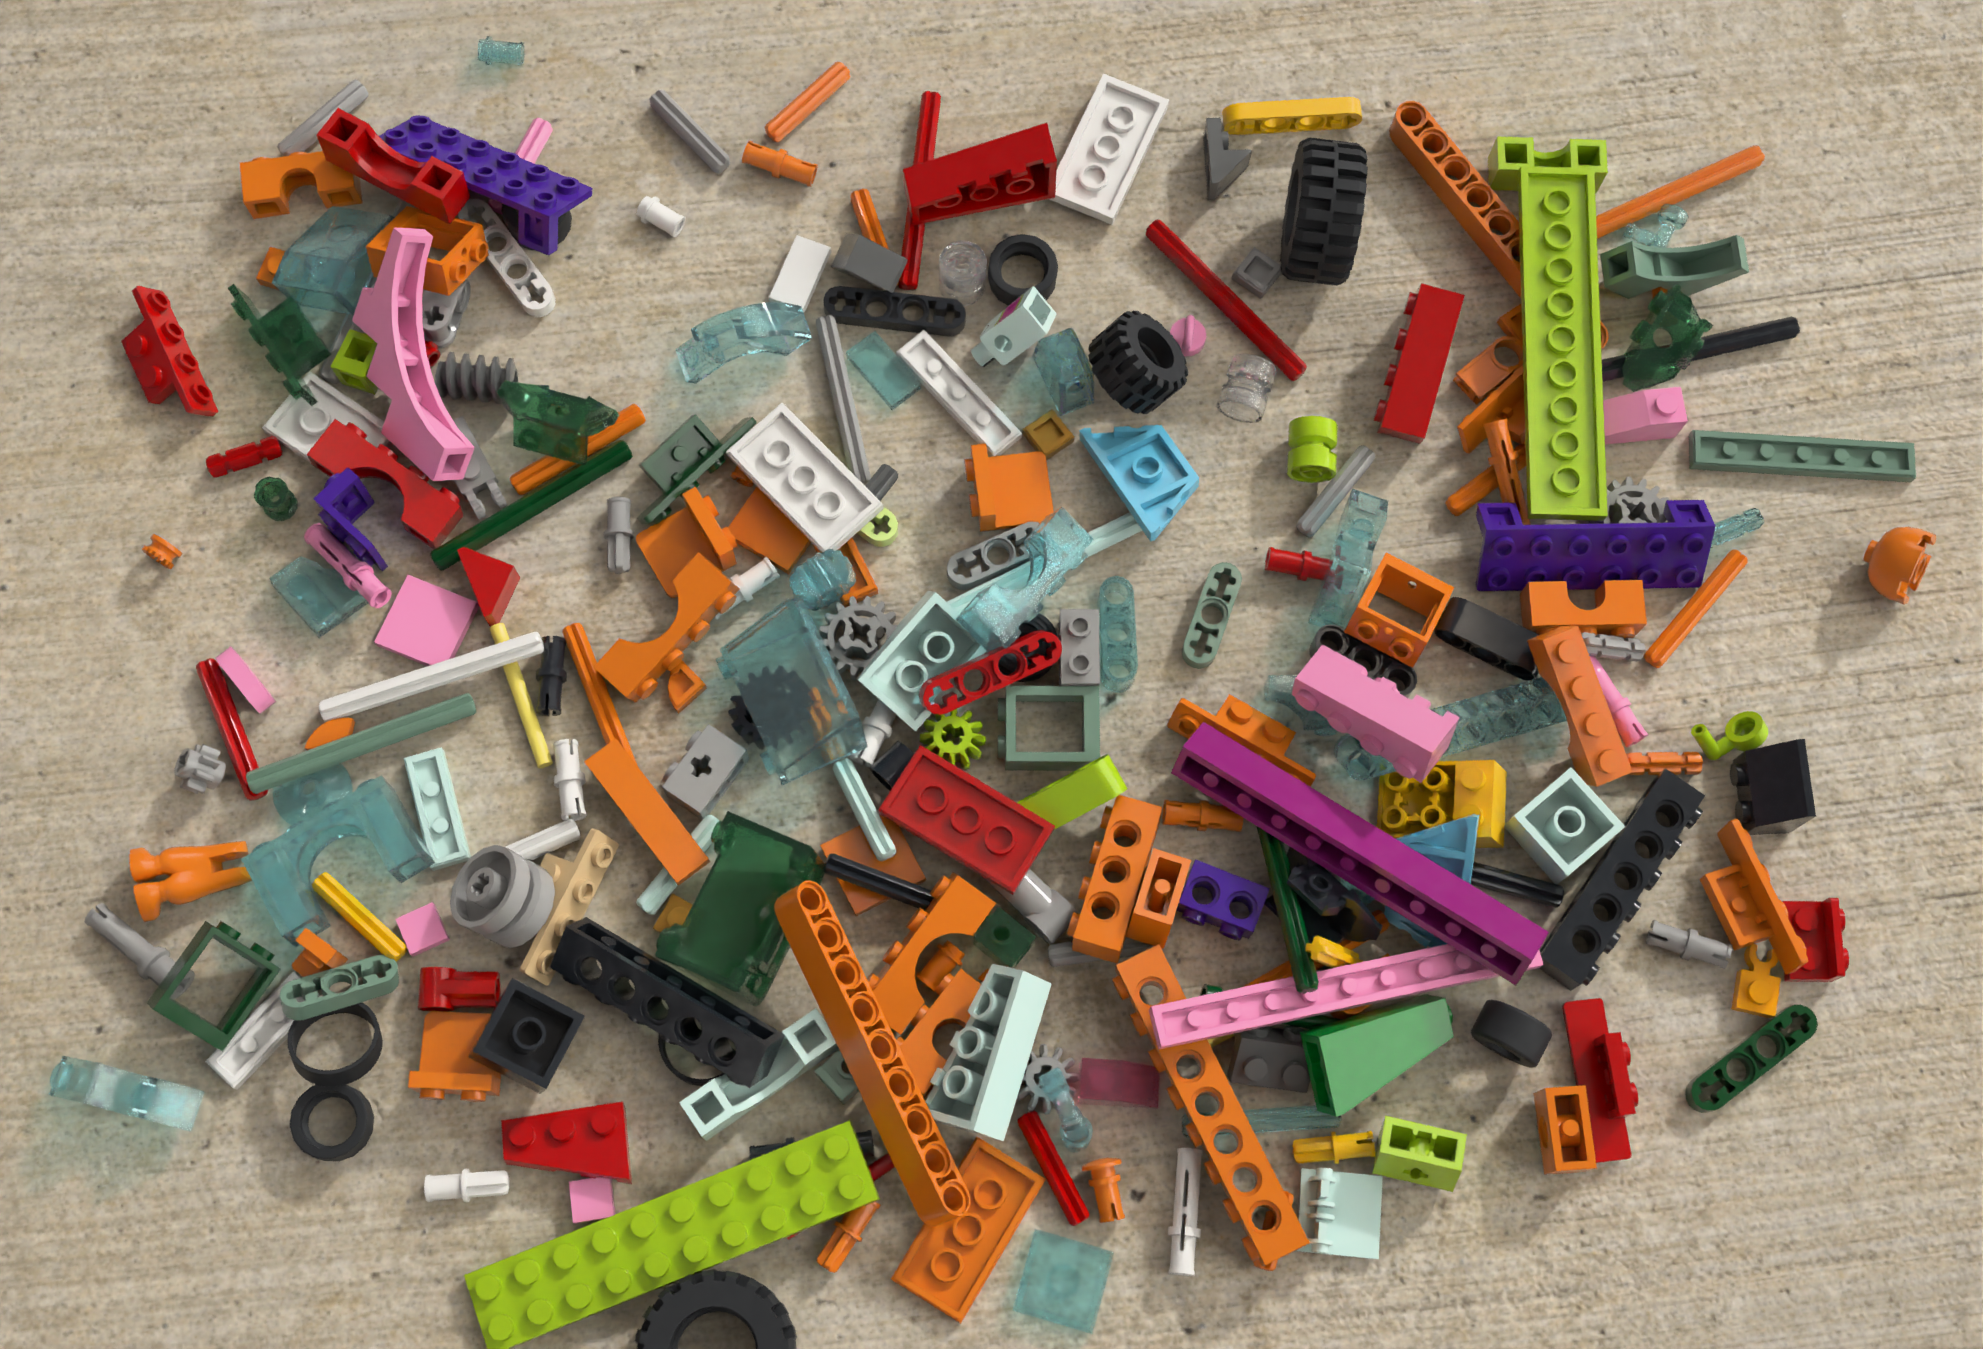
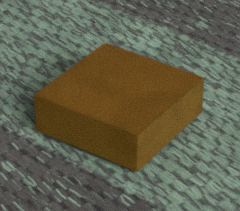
[1022,409,1075,460]

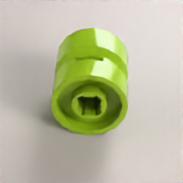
[1287,416,1338,483]

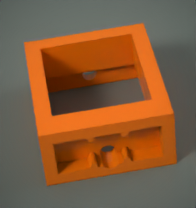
[366,206,489,296]
[1344,552,1454,668]

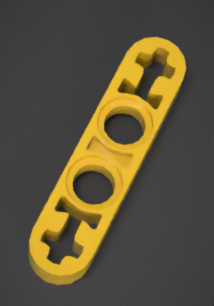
[1222,97,1362,135]

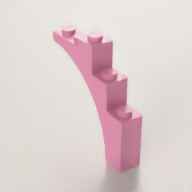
[352,228,475,481]

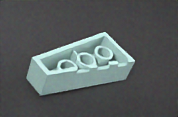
[926,964,1052,1141]

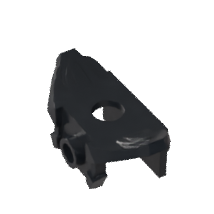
[1264,847,1382,944]

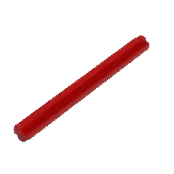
[898,91,941,291]
[1145,219,1307,381]

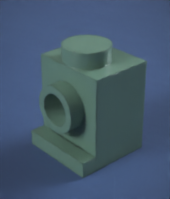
[815,1050,859,1105]

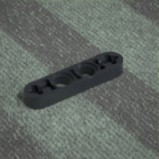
[823,286,966,336]

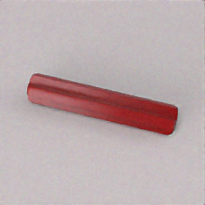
[1017,1110,1090,1226]

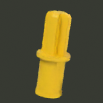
[1292,1131,1375,1164]

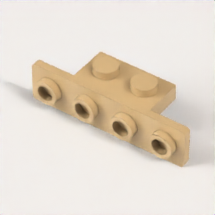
[520,828,619,986]

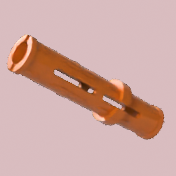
[1483,418,1531,525]

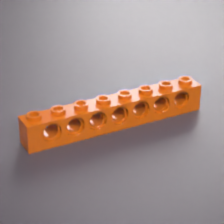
[1112,944,1310,1266]

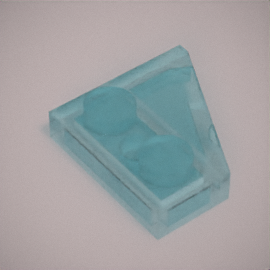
[269,556,368,638]

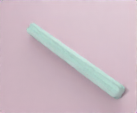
[947,512,1142,618]

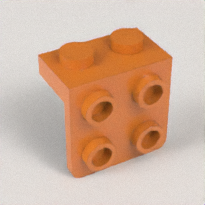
[964,443,1054,532]
[636,487,738,598]
[408,1011,501,1102]

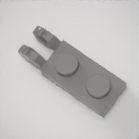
[453,416,508,520]

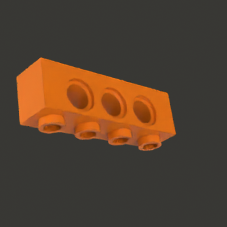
[1067,795,1162,964]

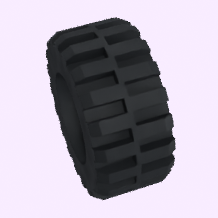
[1280,137,1368,286]
[634,1270,797,1349]

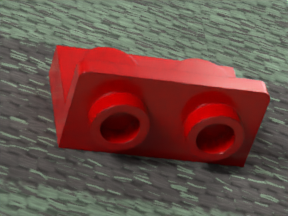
[1782,898,1849,982]

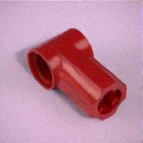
[418,967,501,1012]

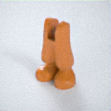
[129,841,253,922]

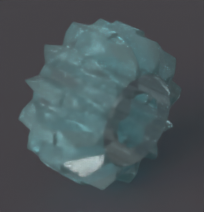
[789,549,856,611]

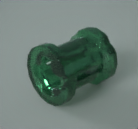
[254,477,298,521]

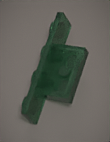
[228,284,332,406]

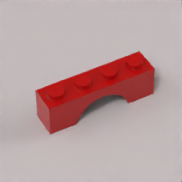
[316,108,470,224]
[307,419,464,550]

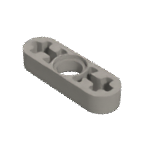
[947,522,1050,590]

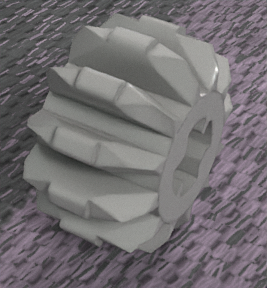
[1017,1044,1080,1115]

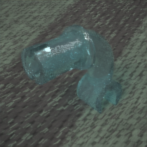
[1038,1067,1093,1153]

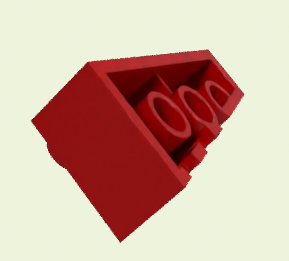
[903,122,1057,225]

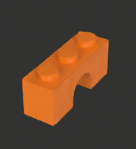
[240,151,363,219]
[1520,580,1647,639]
[896,969,981,1099]

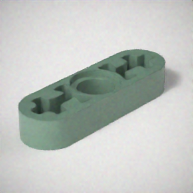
[1182,562,1242,669]
[280,955,399,1020]

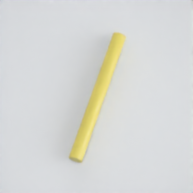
[489,623,553,768]

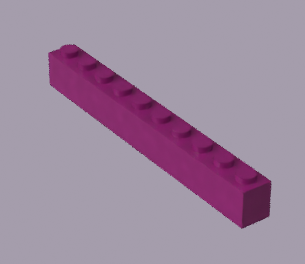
[1171,722,1549,985]

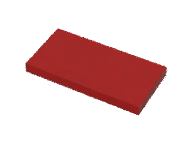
[878,745,1055,895]

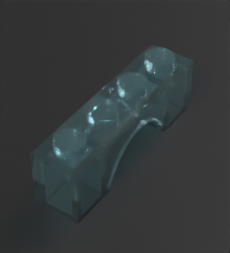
[956,507,1094,652]

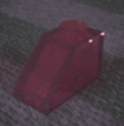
[1077,1058,1160,1109]

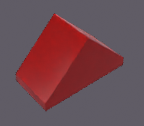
[457,547,520,627]

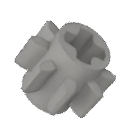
[174,744,226,794]

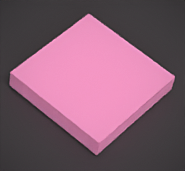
[374,575,479,666]

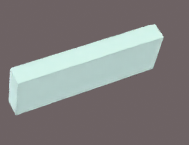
[403,747,471,871]

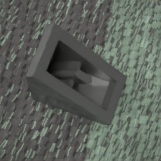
[831,233,908,294]

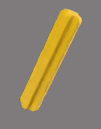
[312,872,408,962]
[1305,936,1365,968]

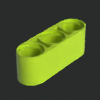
[1016,754,1128,830]

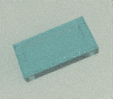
[846,331,921,410]

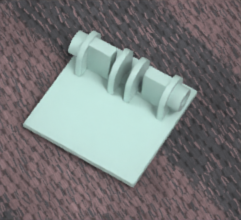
[1296,1168,1383,1259]

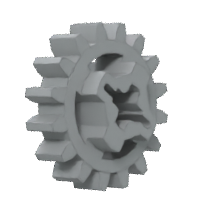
[1589,477,1669,524]
[819,596,898,680]

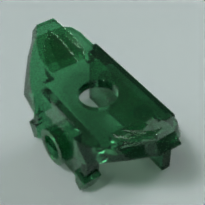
[1622,284,1713,392]
[497,380,619,465]

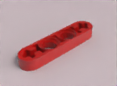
[919,630,1062,715]

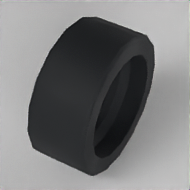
[988,234,1058,306]
[290,1085,374,1162]

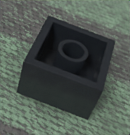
[468,978,585,1094]

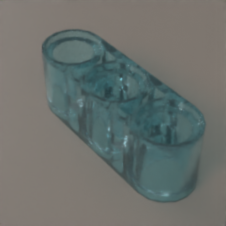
[1097,576,1138,693]

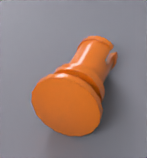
[1081,1158,1125,1223]

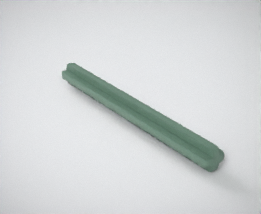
[246,693,476,794]

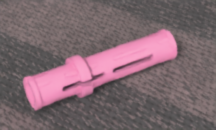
[304,523,392,608]
[1590,656,1648,748]

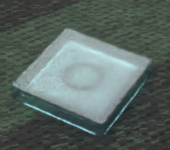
[1012,1229,1114,1334]

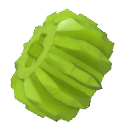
[920,709,986,770]

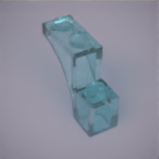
[1308,488,1388,629]
[49,1056,205,1131]

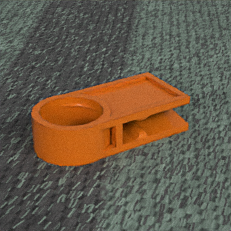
[1453,336,1523,405]

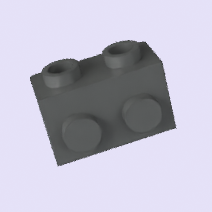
[1227,1026,1310,1093]

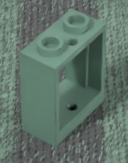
[998,686,1100,771]

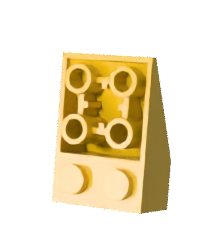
[1377,760,1507,848]

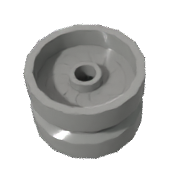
[450,845,555,948]

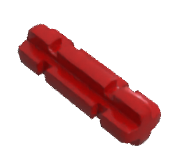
[206,436,282,478]

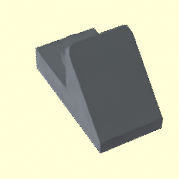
[1203,118,1252,200]

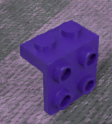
[313,467,388,572]

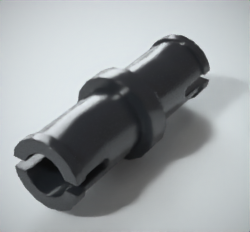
[536,636,567,716]

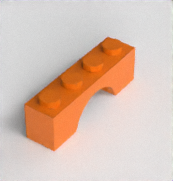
[594,552,740,703]
[1527,626,1633,787]
[867,872,996,1035]

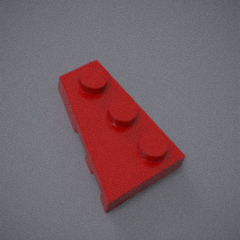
[501,1101,632,1184]

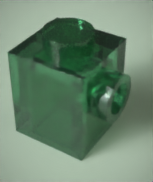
[973,907,1036,969]

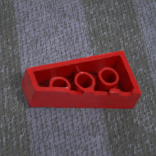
[1374,283,1465,444]

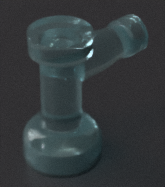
[1623,204,1689,248]

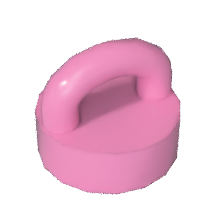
[1170,315,1206,356]

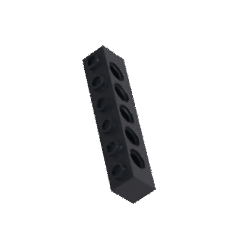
[1539,768,1705,991]
[550,917,785,1088]

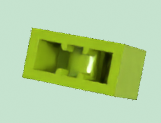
[1372,1116,1467,1192]

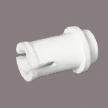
[636,196,686,238]

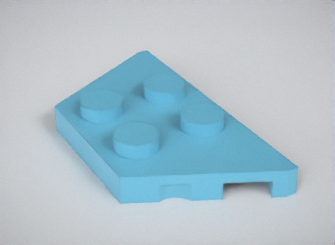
[1079,425,1199,542]
[1384,814,1479,948]

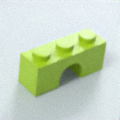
[1488,136,1608,193]

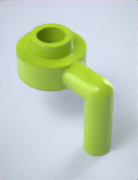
[1691,711,1769,760]

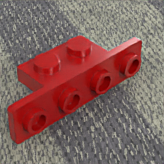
[121,286,218,417]
[1562,998,1639,1163]

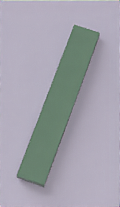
[1688,430,1916,483]

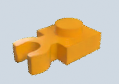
[1731,944,1781,1019]

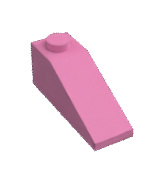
[1603,387,1688,444]

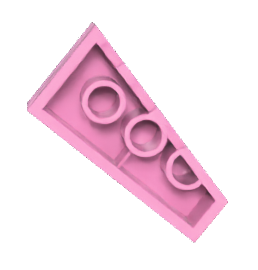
[1292,645,1460,783]

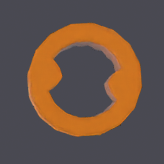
[142,534,183,569]

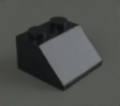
[1730,739,1816,835]

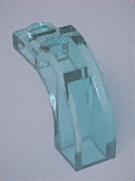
[675,302,812,384]

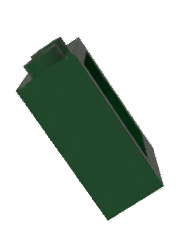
[147,921,281,1052]

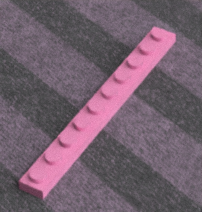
[1148,944,1544,1050]

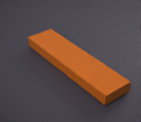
[584,738,710,886]

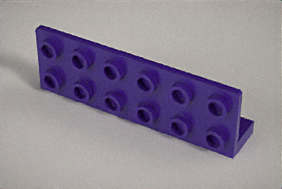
[379,115,593,256]
[1475,500,1716,591]

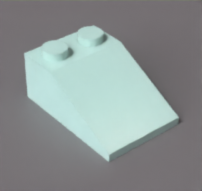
[857,591,992,731]

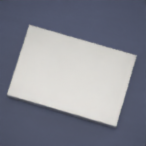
[262,371,393,482]

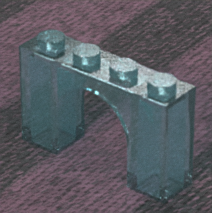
[241,775,436,947]

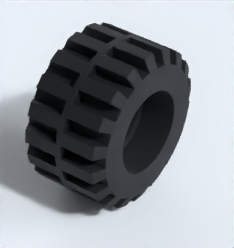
[1088,310,1188,414]

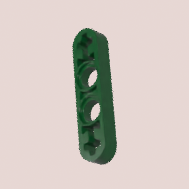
[1685,1005,1818,1113]

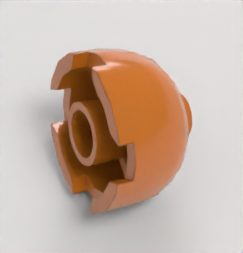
[1863,526,1936,605]

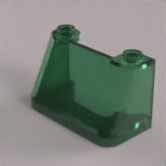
[655,811,825,1007]

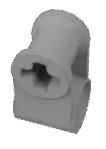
[422,280,471,348]

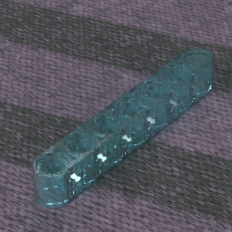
[1334,677,1567,781]

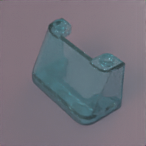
[715,594,868,785]

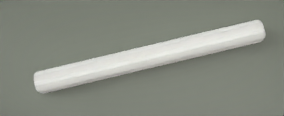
[318,632,544,722]

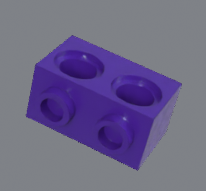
[1176,859,1270,941]

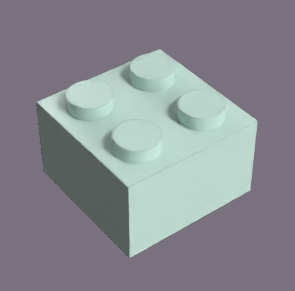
[1505,767,1625,884]

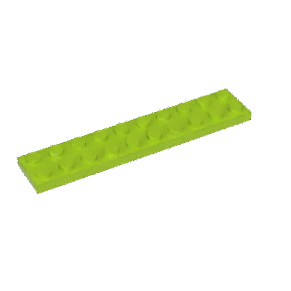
[1518,166,1608,521]
[464,1120,880,1349]

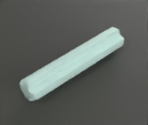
[833,758,896,861]
[636,815,724,915]

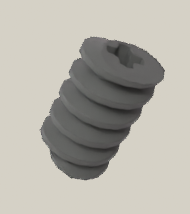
[435,352,518,405]

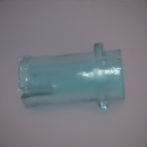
[478,36,525,66]

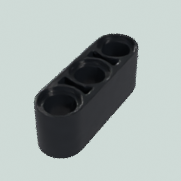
[1434,597,1539,681]
[1309,624,1417,698]

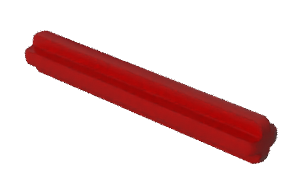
[196,658,268,801]

